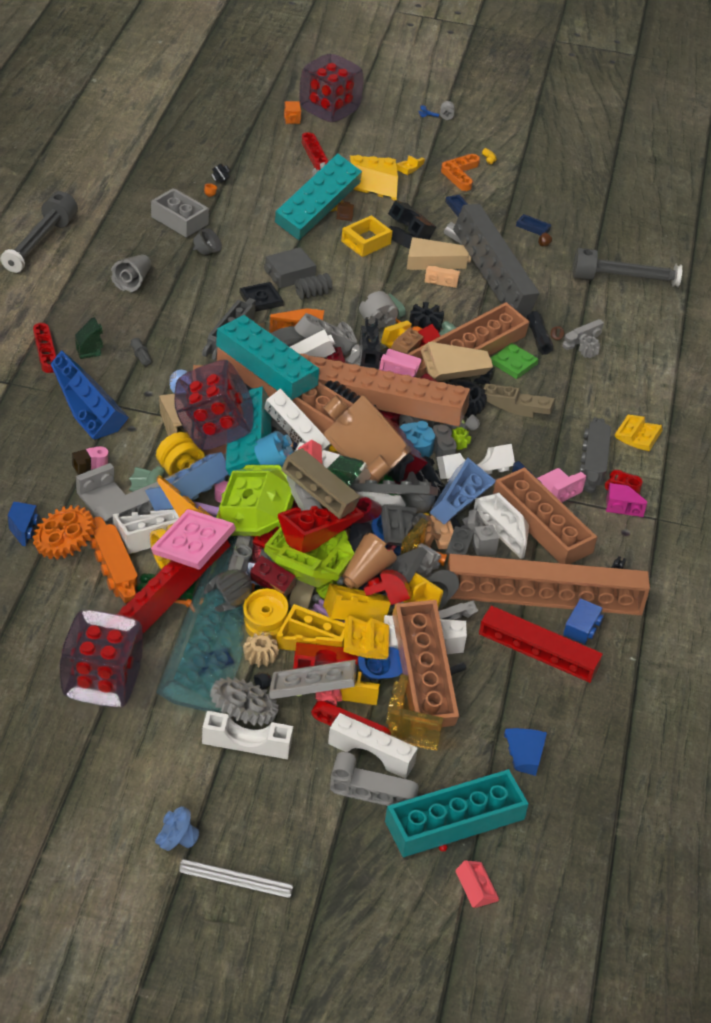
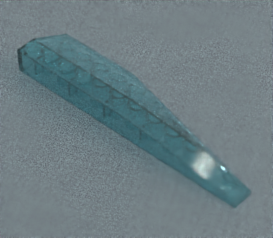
[156,536,244,713]

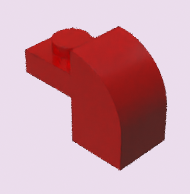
[363,570,412,605]

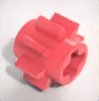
[315,689,342,706]

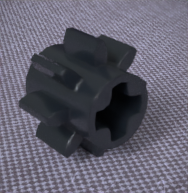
[211,163,231,183]

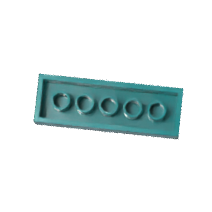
[275,154,362,240]
[216,315,319,400]
[226,386,272,476]
[385,769,528,857]

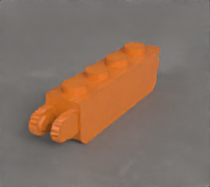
[89,516,138,603]

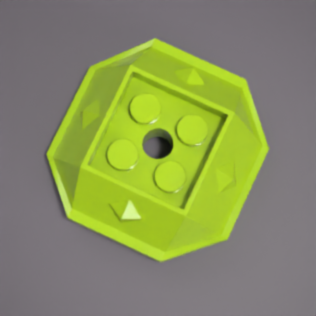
[216,465,295,536]
[264,527,354,588]

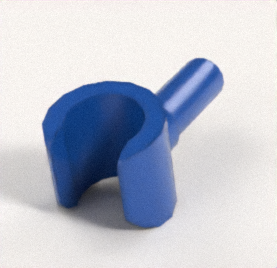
[419,105,439,118]

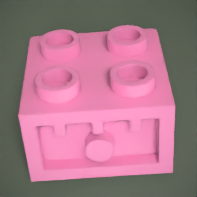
[379,349,421,377]
[537,468,586,503]

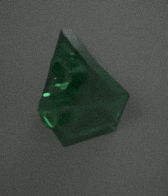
[75,317,103,359]
[327,455,364,486]

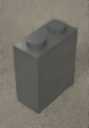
[264,247,316,288]

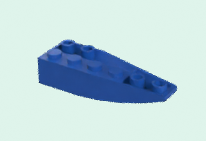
[51,350,129,440]

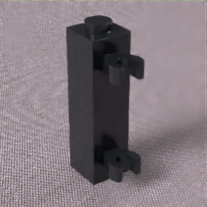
[359,317,381,368]

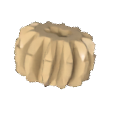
[243,633,279,668]

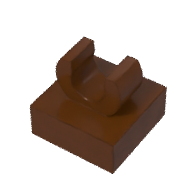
[336,201,354,221]

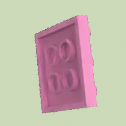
[151,509,236,570]

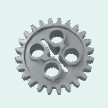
[210,677,279,726]

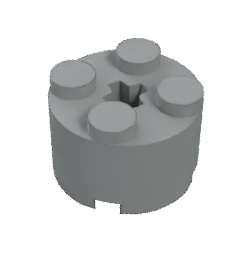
[359,291,398,329]

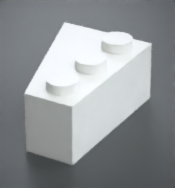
[113,509,179,554]

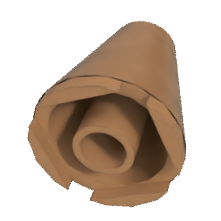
[342,533,397,589]

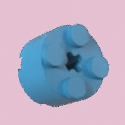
[400,421,435,458]
[254,431,293,467]

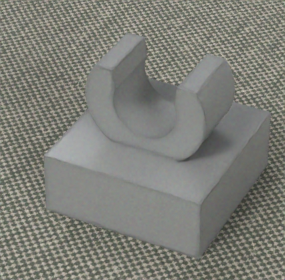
[461,509,484,531]

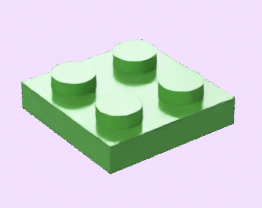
[491,343,539,379]

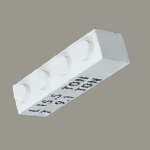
[264,389,331,451]

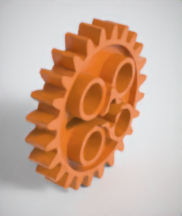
[32,505,96,560]

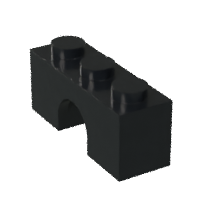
[388,200,436,240]

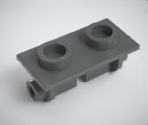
[446,526,474,555]

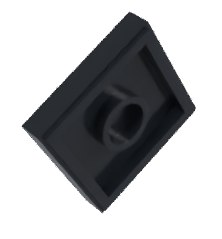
[239,282,284,312]

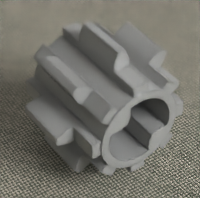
[579,336,600,358]

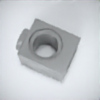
[472,524,499,556]

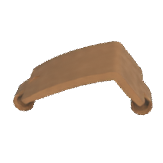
[323,395,412,484]

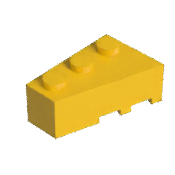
[323,583,390,623]
[276,604,345,651]

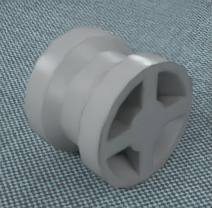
[440,101,455,120]

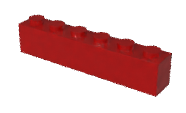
[479,605,603,683]

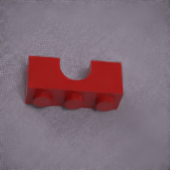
[293,642,358,671]

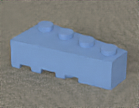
[145,452,228,511]
[429,458,495,525]

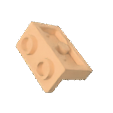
[425,266,460,288]

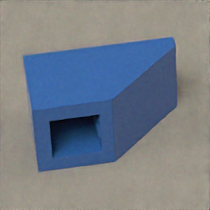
[8,502,40,546]

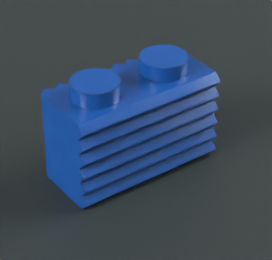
[563,598,604,645]

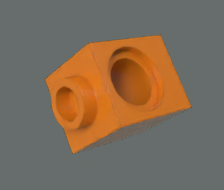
[284,101,301,124]

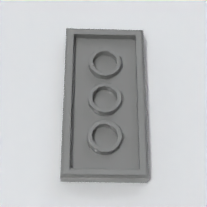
[269,660,357,699]

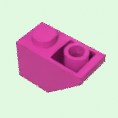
[606,483,647,517]

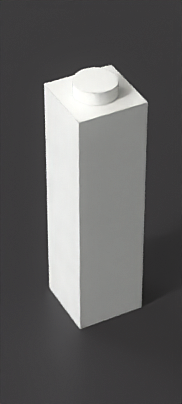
[290,329,336,358]

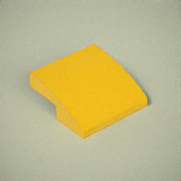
[615,414,662,451]
[343,615,389,659]

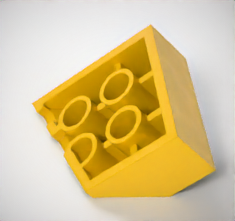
[349,155,398,200]

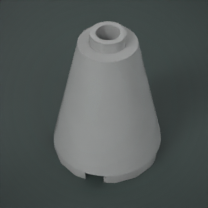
[111,254,151,292]

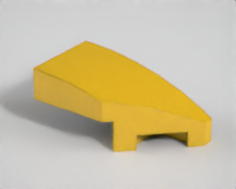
[396,155,425,175]

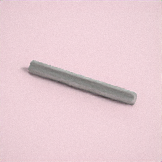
[179,859,293,898]

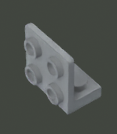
[76,463,125,514]

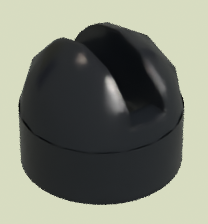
[254,672,272,690]

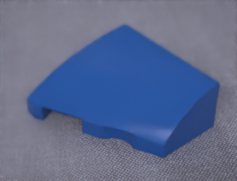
[504,728,547,776]

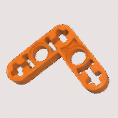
[441,154,480,191]

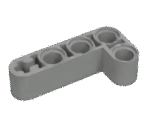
[294,313,357,355]
[330,752,419,806]

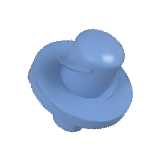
[155,806,199,851]

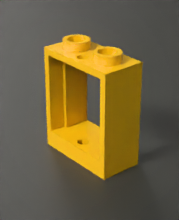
[341,215,392,257]

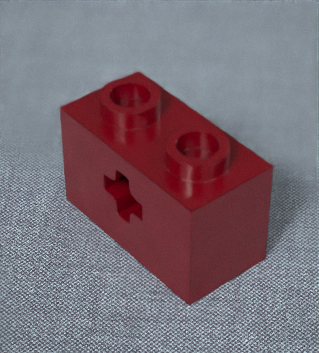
[250,555,296,598]

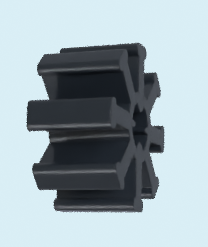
[409,302,444,332]

